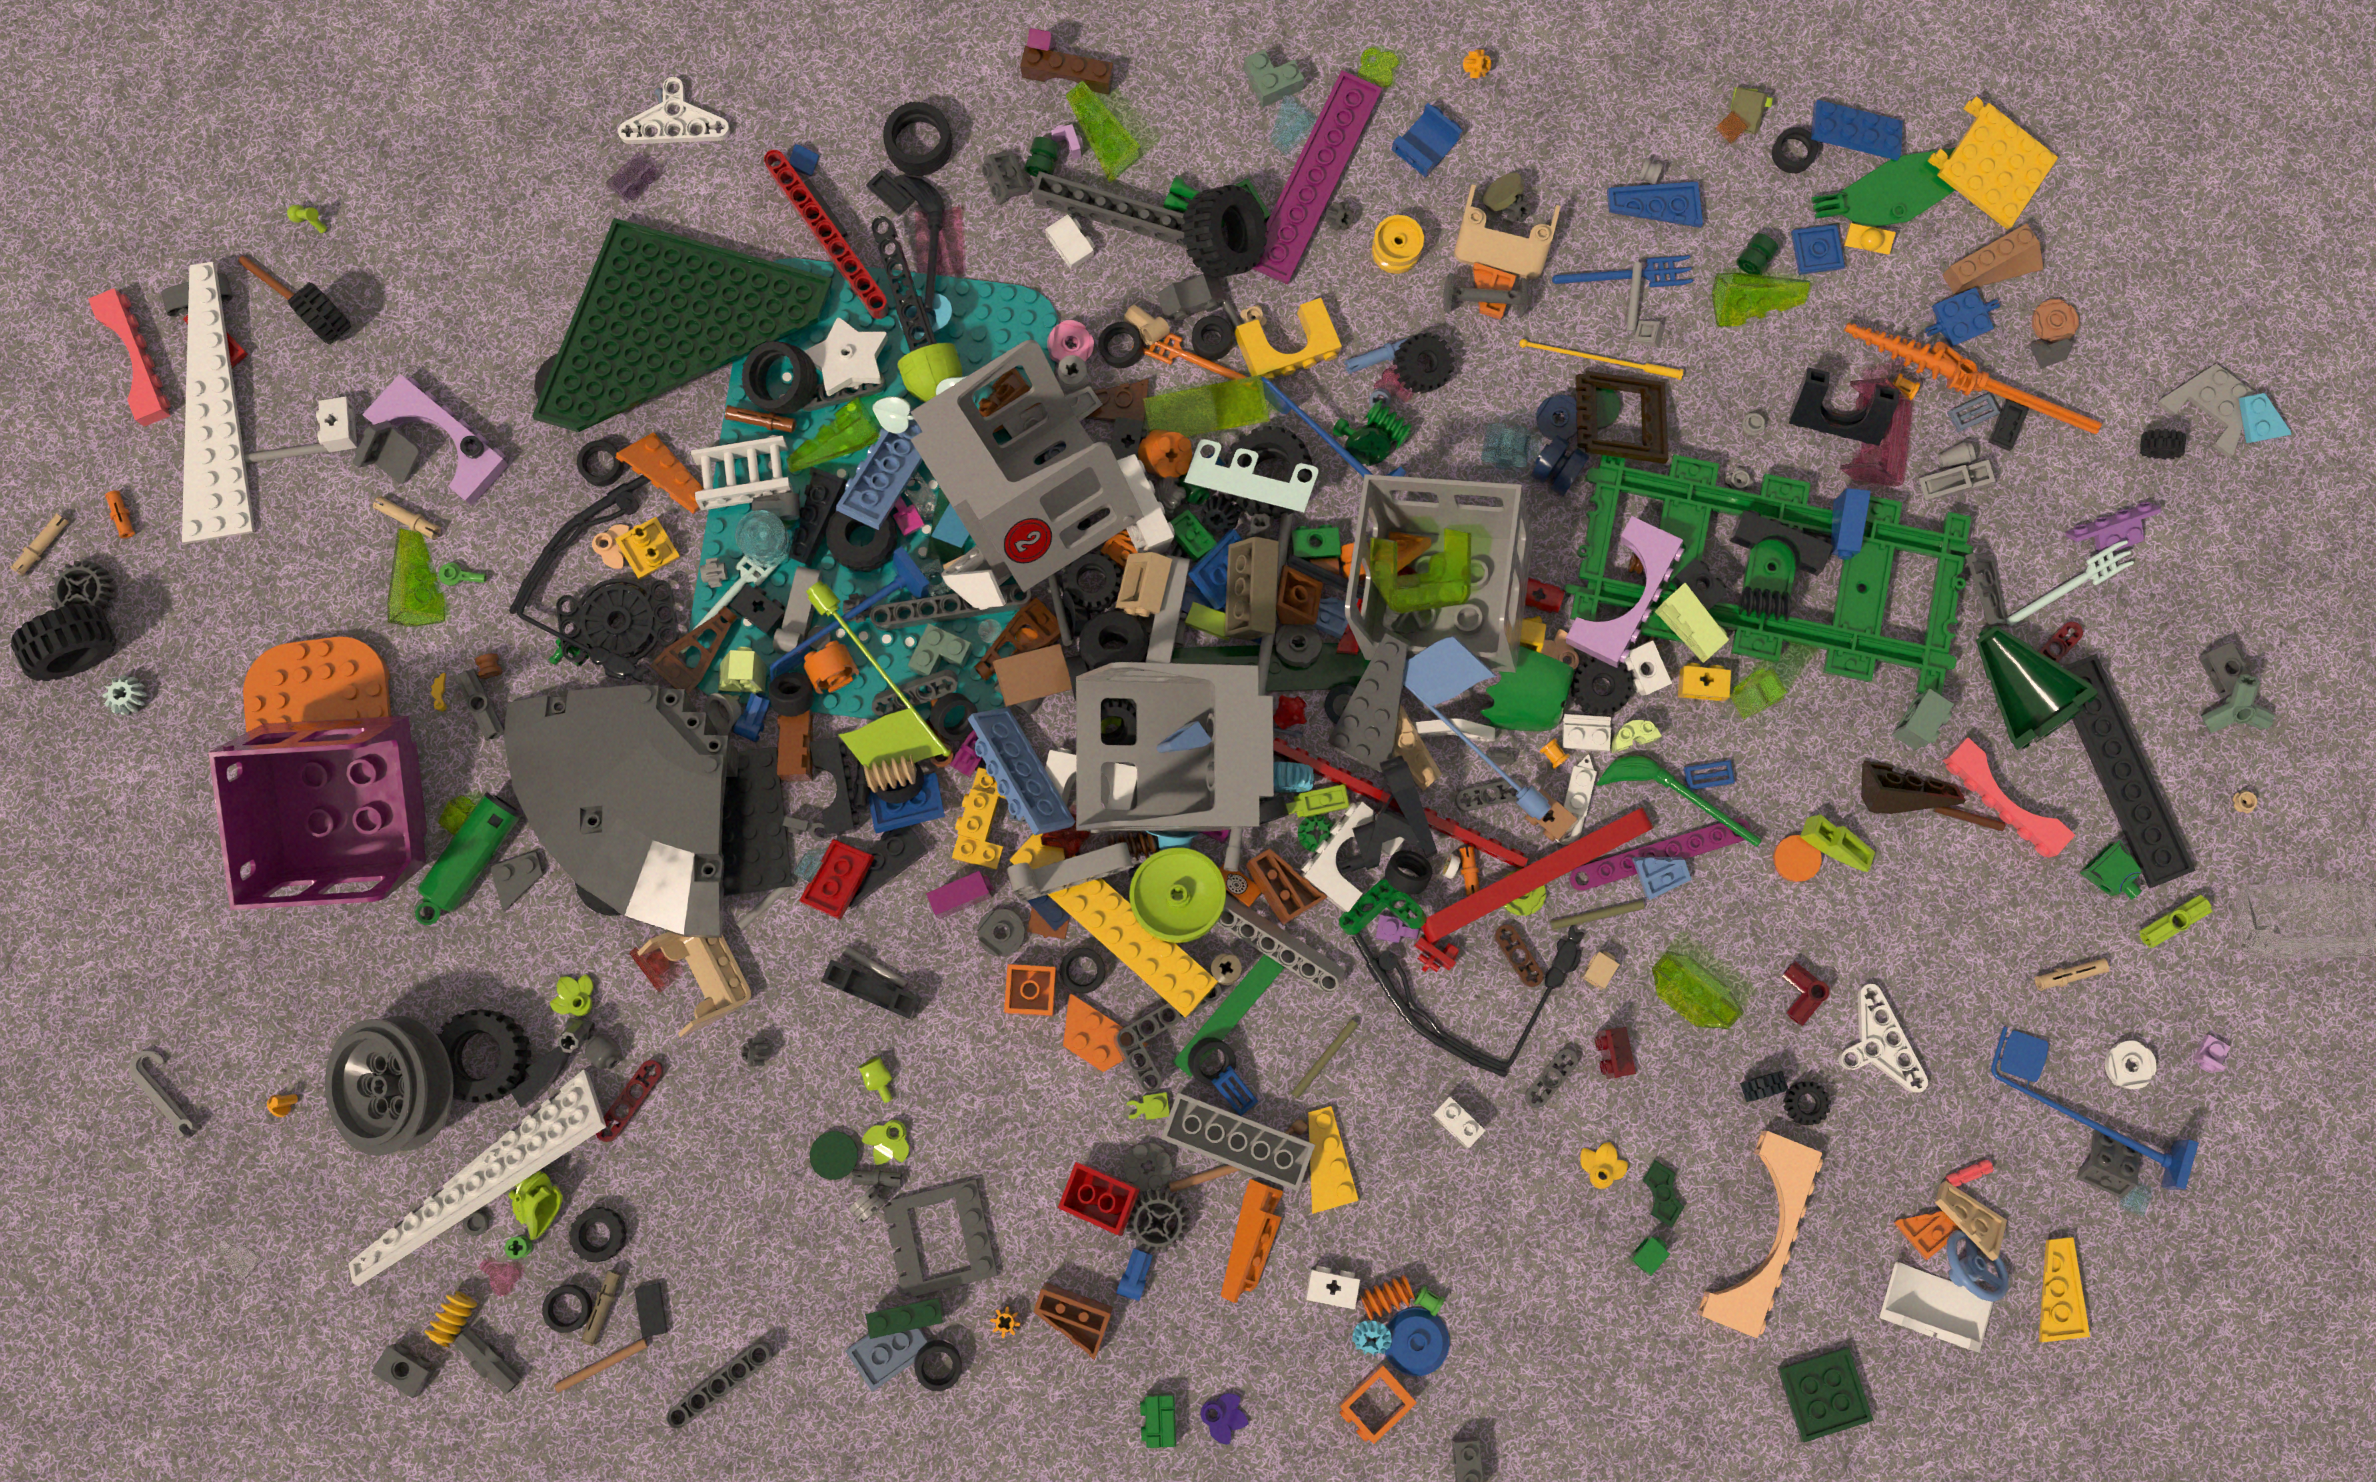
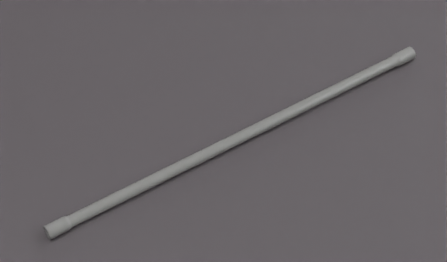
[1224,466,1294,871]

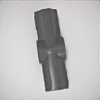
[455,669,504,741]
[453,1327,522,1395]

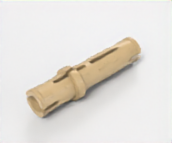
[373,496,441,540]
[10,513,69,577]
[2035,958,2109,991]

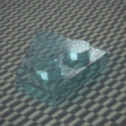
[1270,95,1316,156]

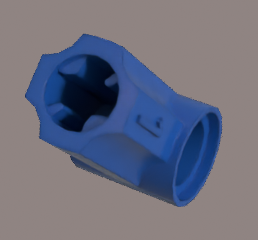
[734,692,771,743]
[1116,1248,1153,1302]

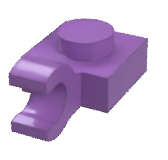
[1375,915,1419,943]

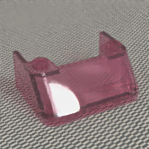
[1840,378,1912,486]

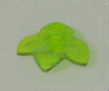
[1358,48,1400,88]

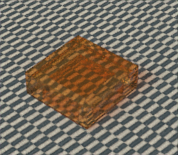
[1716,111,1748,144]

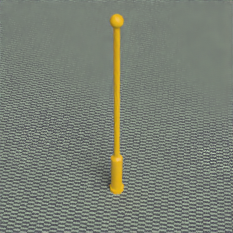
[1519,339,1683,380]

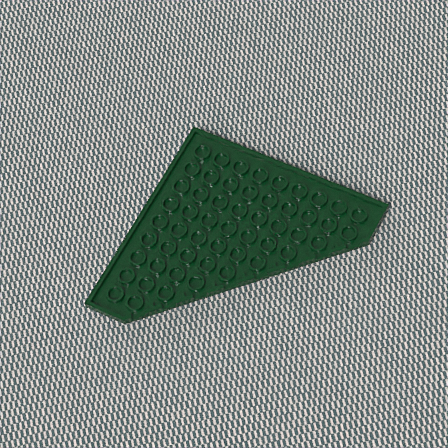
[532,218,833,432]

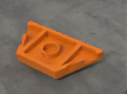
[1063,994,1148,1072]

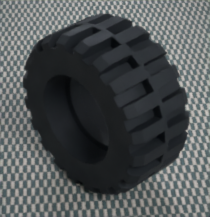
[1182,185,1267,278]
[1223,426,1314,519]
[11,604,117,681]
[436,1009,531,1103]

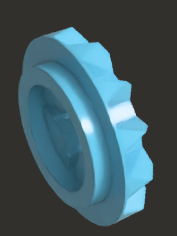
[1352,1320,1392,1357]

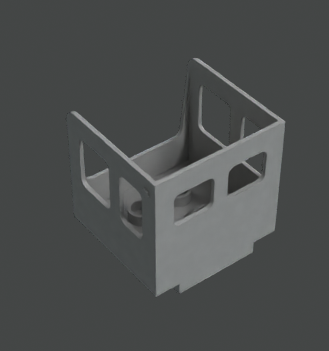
[1345,474,1533,673]
[1076,662,1274,833]

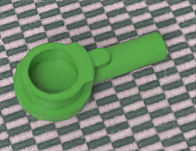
[439,563,487,586]

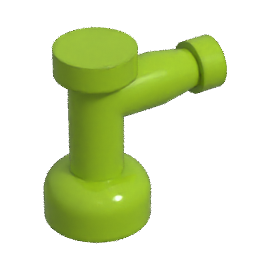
[287,204,327,234]

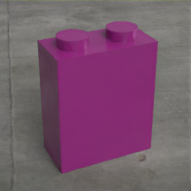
[926,871,994,919]

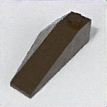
[1861,761,1966,814]

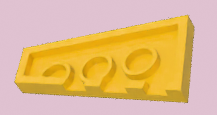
[2038,1237,2090,1342]

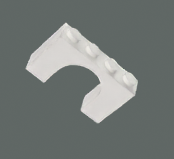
[1045,748,1137,810]
[1300,802,1404,912]

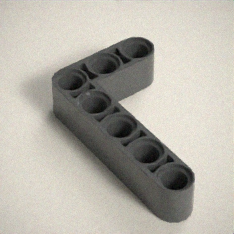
[1114,984,1221,1093]

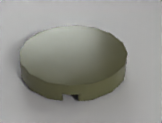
[1482,172,1525,211]

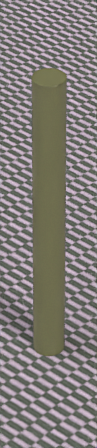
[1550,900,1645,930]
[1291,1019,1358,1099]

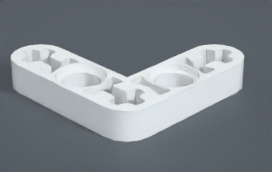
[1412,719,1495,742]

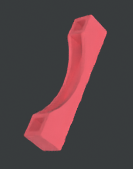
[88,288,171,427]
[1942,737,2075,858]

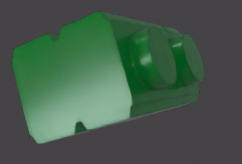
[1140,1393,1176,1448]

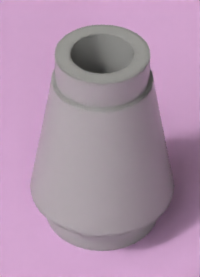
[1938,442,1976,468]

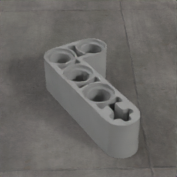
[773,566,822,655]

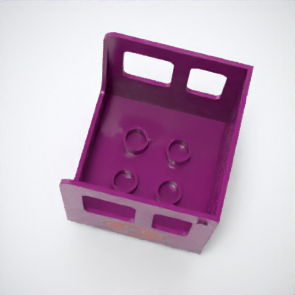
[208,716,427,910]

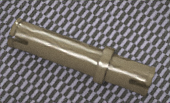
[580,1270,623,1346]

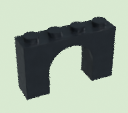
[1788,367,1899,446]

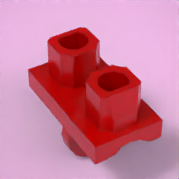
[1414,936,1459,973]

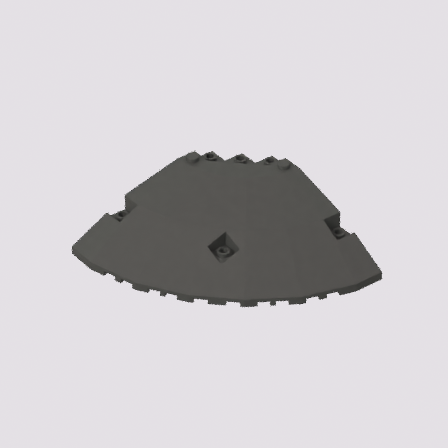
[503,685,739,938]

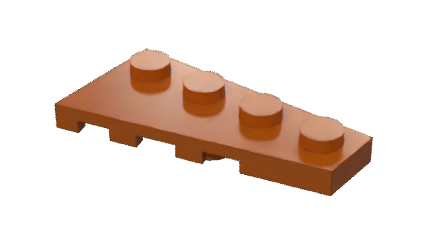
[616,432,704,514]

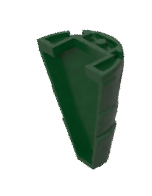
[1976,626,2098,750]

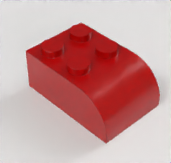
[1058,1162,1140,1236]

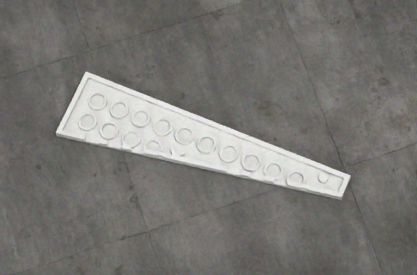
[182,262,255,544]
[348,1069,606,1286]

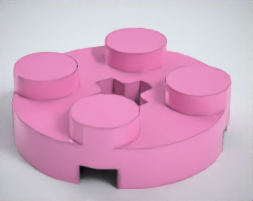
[1047,320,1094,363]

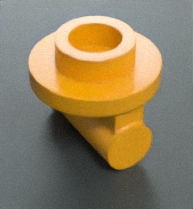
[267,1094,298,1117]

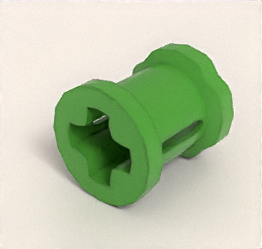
[505,1235,533,1259]
[1413,1284,1445,1316]

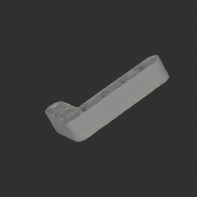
[1007,843,1133,901]

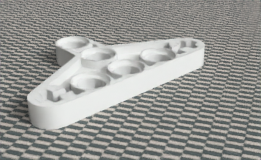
[618,77,730,144]
[1838,984,1928,1093]

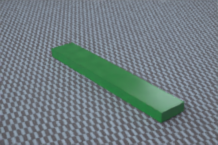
[1172,954,1284,1078]

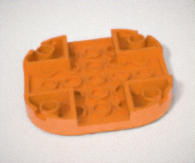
[243,637,391,732]

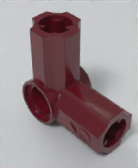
[1781,961,1830,1026]

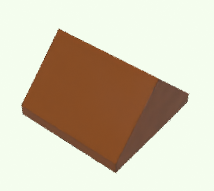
[1276,565,1323,625]

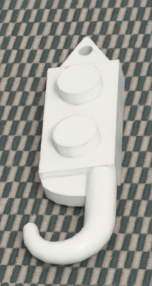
[1556,754,1597,845]

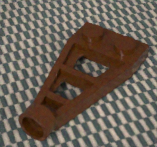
[974,597,1061,681]
[650,606,738,694]

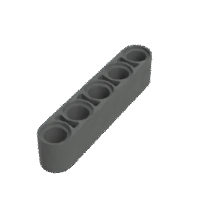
[666,1342,773,1429]

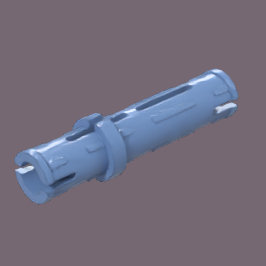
[1344,338,1409,374]

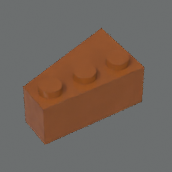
[777,709,813,782]
[1033,1282,1113,1360]

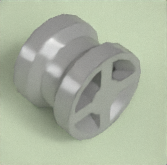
[1638,158,1663,185]

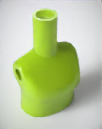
[858,1056,893,1103]

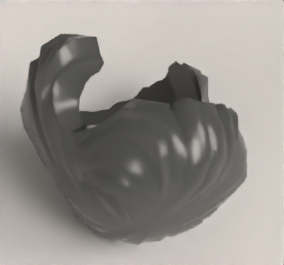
[1154,476,1190,521]
[1382,588,1427,634]

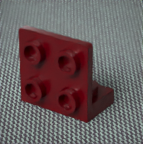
[1594,1026,1636,1079]

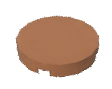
[2032,299,2079,344]

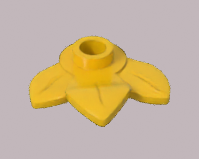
[1580,1142,1628,1189]

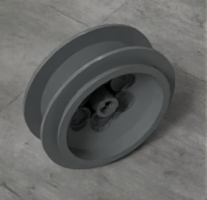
[325,1016,453,1156]

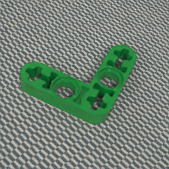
[1339,879,1427,935]

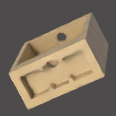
[1115,552,1172,617]

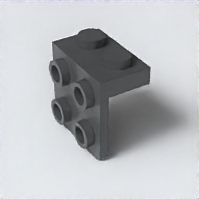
[352,421,421,484]

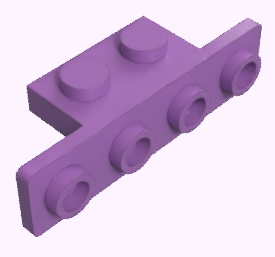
[2065,502,2162,553]

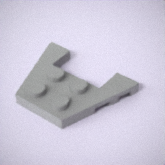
[2156,364,2254,458]

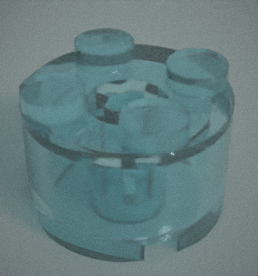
[1481,423,1531,470]

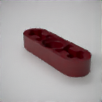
[2037,622,2083,663]

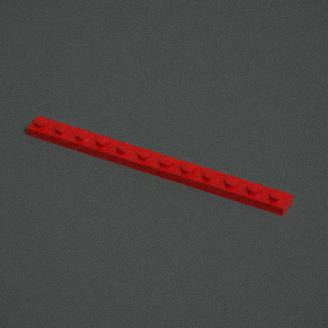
[1273,737,1528,869]

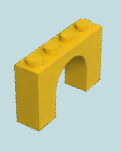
[1234,298,1342,383]

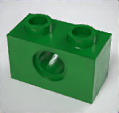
[1291,525,1341,562]

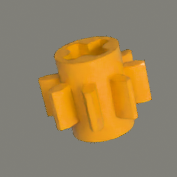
[1463,50,1491,78]
[990,1306,1021,1338]

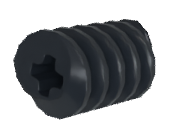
[1739,586,1792,622]

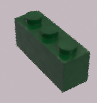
[865,1297,946,1339]

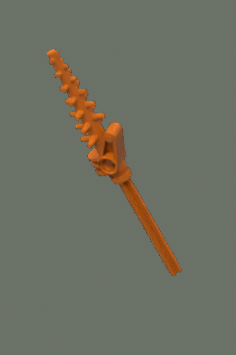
[1844,323,2102,434]

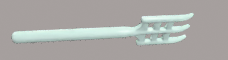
[679,534,786,654]
[2006,541,2134,626]

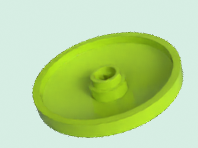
[1129,848,1226,943]

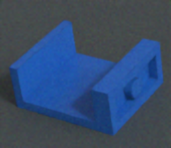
[1391,103,1463,178]

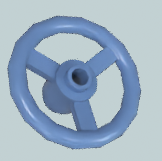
[1946,1229,2009,1302]

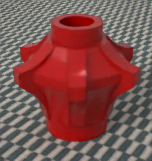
[1273,694,1307,730]

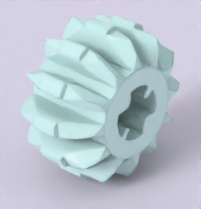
[102,675,147,715]

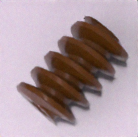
[1108,831,1158,861]

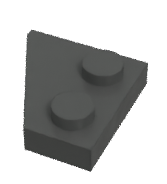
[490,851,544,910]

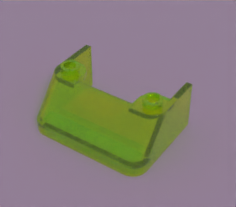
[1370,527,1471,613]

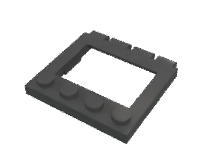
[883,1179,998,1297]

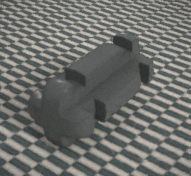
[1486,750,1515,765]

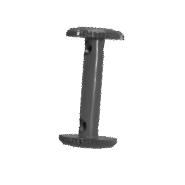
[1443,273,1528,318]

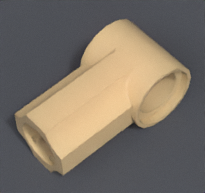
[1124,305,1170,346]

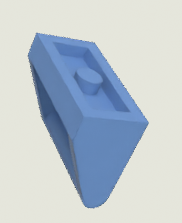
[1157,721,1212,753]

